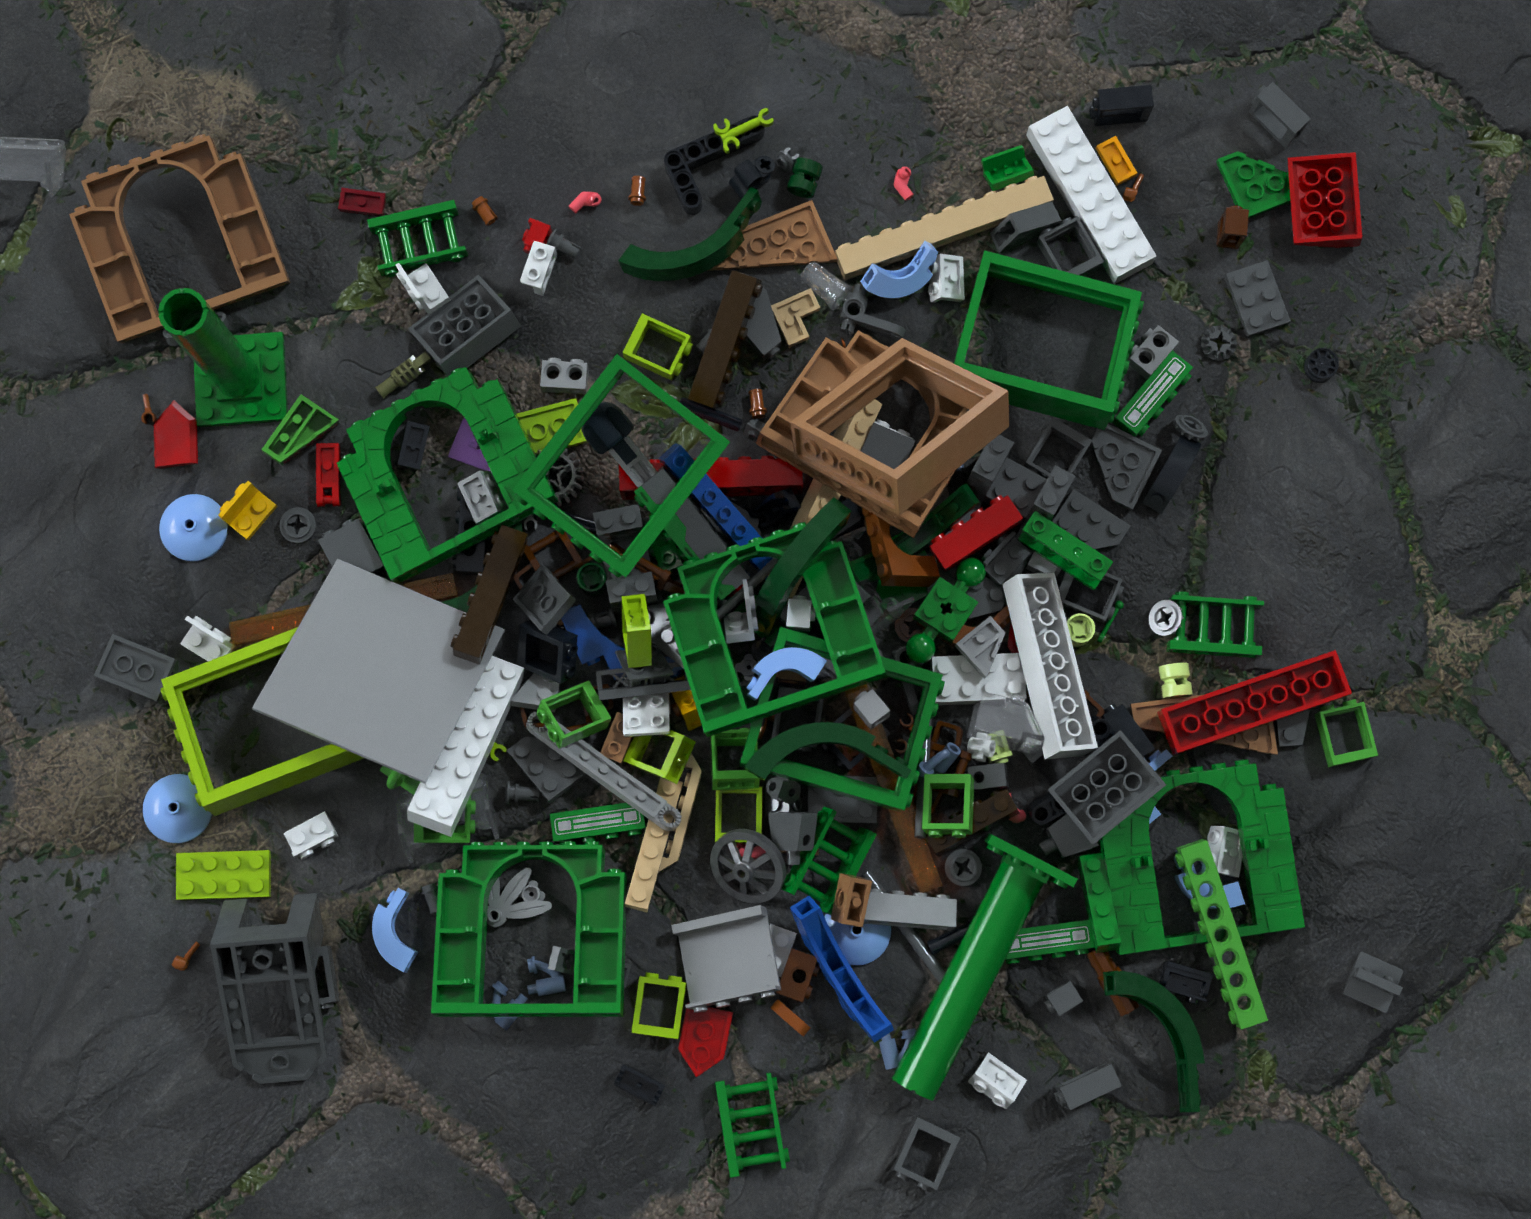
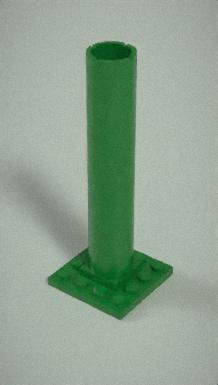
[158,288,288,427]
[892,833,1078,1101]

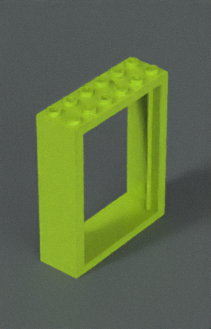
[160,627,364,816]

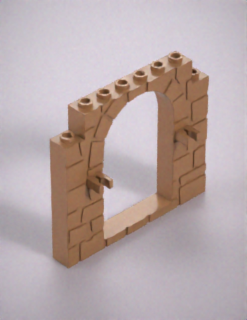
[69,134,291,343]
[756,330,969,538]

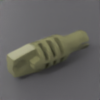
[375,352,431,399]

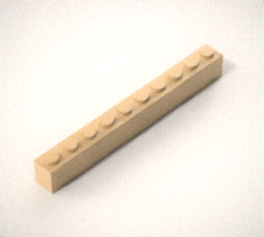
[835,176,1054,281]
[768,399,882,600]

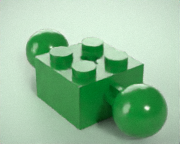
[906,558,986,663]

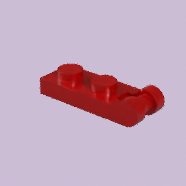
[316,443,341,507]

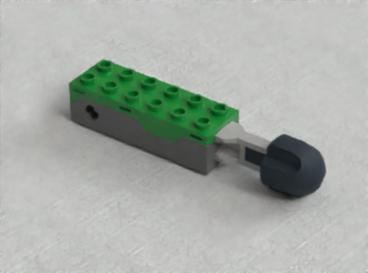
[581,402,750,600]

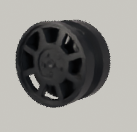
[1304,348,1339,383]

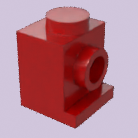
[522,218,552,254]

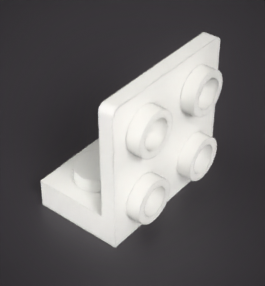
[395,263,451,315]
[180,616,235,661]
[623,692,671,737]

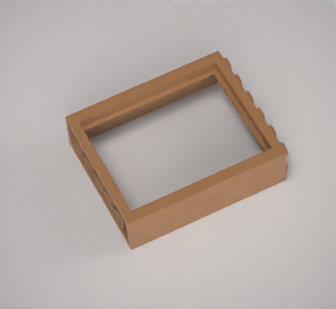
[791,338,1009,515]

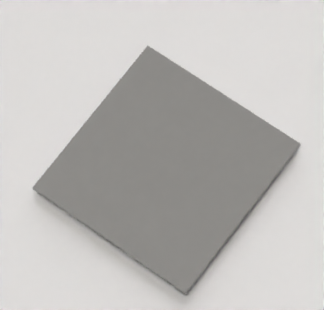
[252,559,505,784]

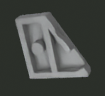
[955,616,1006,679]
[511,673,561,712]

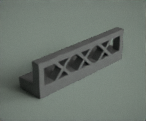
[596,662,691,700]

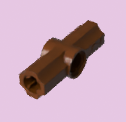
[1086,949,1139,1016]

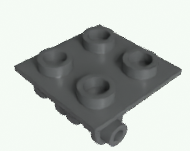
[615,645,674,688]

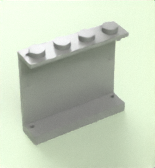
[671,905,781,1013]

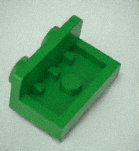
[981,145,1034,191]
[648,529,683,580]

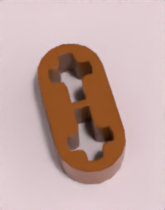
[770,999,811,1037]

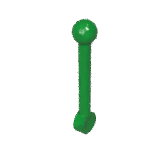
[1097,601,1124,643]

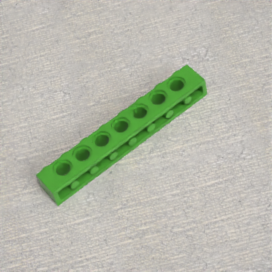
[1175,839,1268,1030]

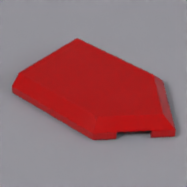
[154,400,198,469]
[678,1003,733,1077]

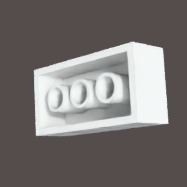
[930,653,1027,705]

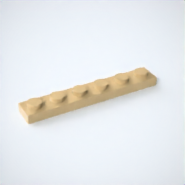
[625,778,683,912]

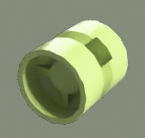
[1067,613,1095,647]
[1159,663,1193,699]

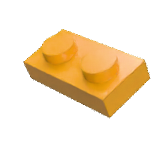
[1095,136,1137,186]

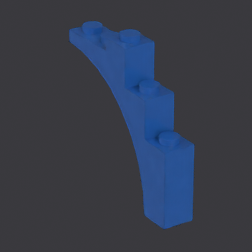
[561,604,684,684]
[790,896,894,1043]

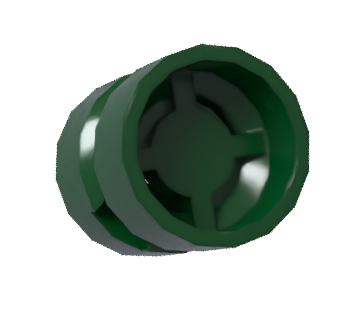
[787,158,823,198]
[577,562,607,597]

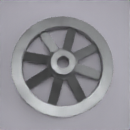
[710,829,786,903]

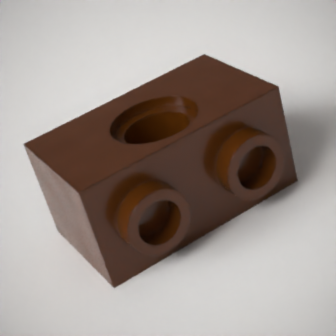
[1216,206,1249,249]
[776,948,820,1002]

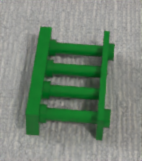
[367,200,468,277]
[1018,511,1113,591]
[1166,592,1264,658]
[781,806,877,916]
[715,1072,790,1178]

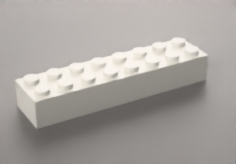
[1026,106,1156,284]
[1002,573,1098,759]
[407,656,524,837]

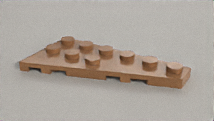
[707,200,838,271]
[1130,694,1278,755]

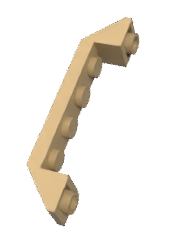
[658,753,702,874]

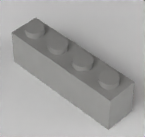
[864,889,957,931]

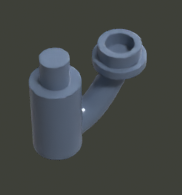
[917,742,961,778]
[527,956,566,996]
[492,981,528,1031]
[879,1028,916,1070]

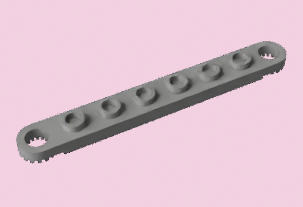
[526,712,681,831]

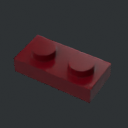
[338,188,387,217]

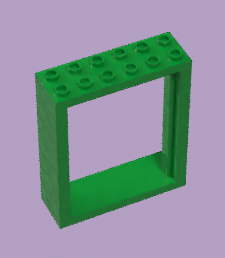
[954,250,1144,430]
[512,354,730,578]
[739,627,945,812]

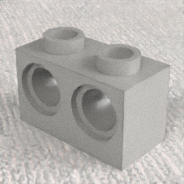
[1128,325,1179,380]
[540,358,589,395]

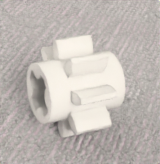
[967,732,996,762]

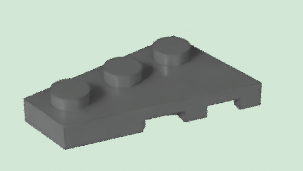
[1275,709,1310,747]

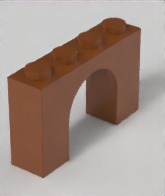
[862,507,940,587]

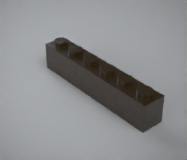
[688,270,763,409]
[450,525,528,665]

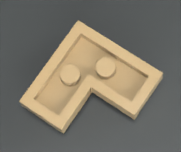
[771,288,820,348]

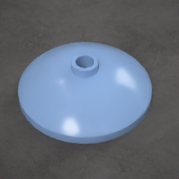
[159,494,228,562]
[143,774,212,843]
[824,914,891,965]

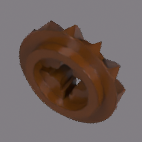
[895,608,926,643]

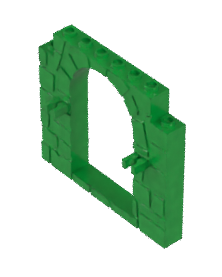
[337,367,559,584]
[663,522,887,737]
[1099,759,1305,955]
[431,841,627,1017]

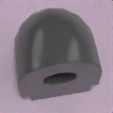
[766,776,801,804]

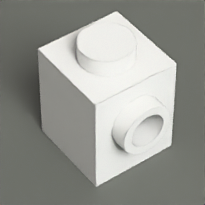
[786,596,816,632]

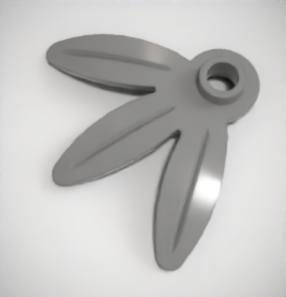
[487,868,552,927]

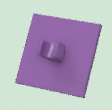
[448,417,491,472]

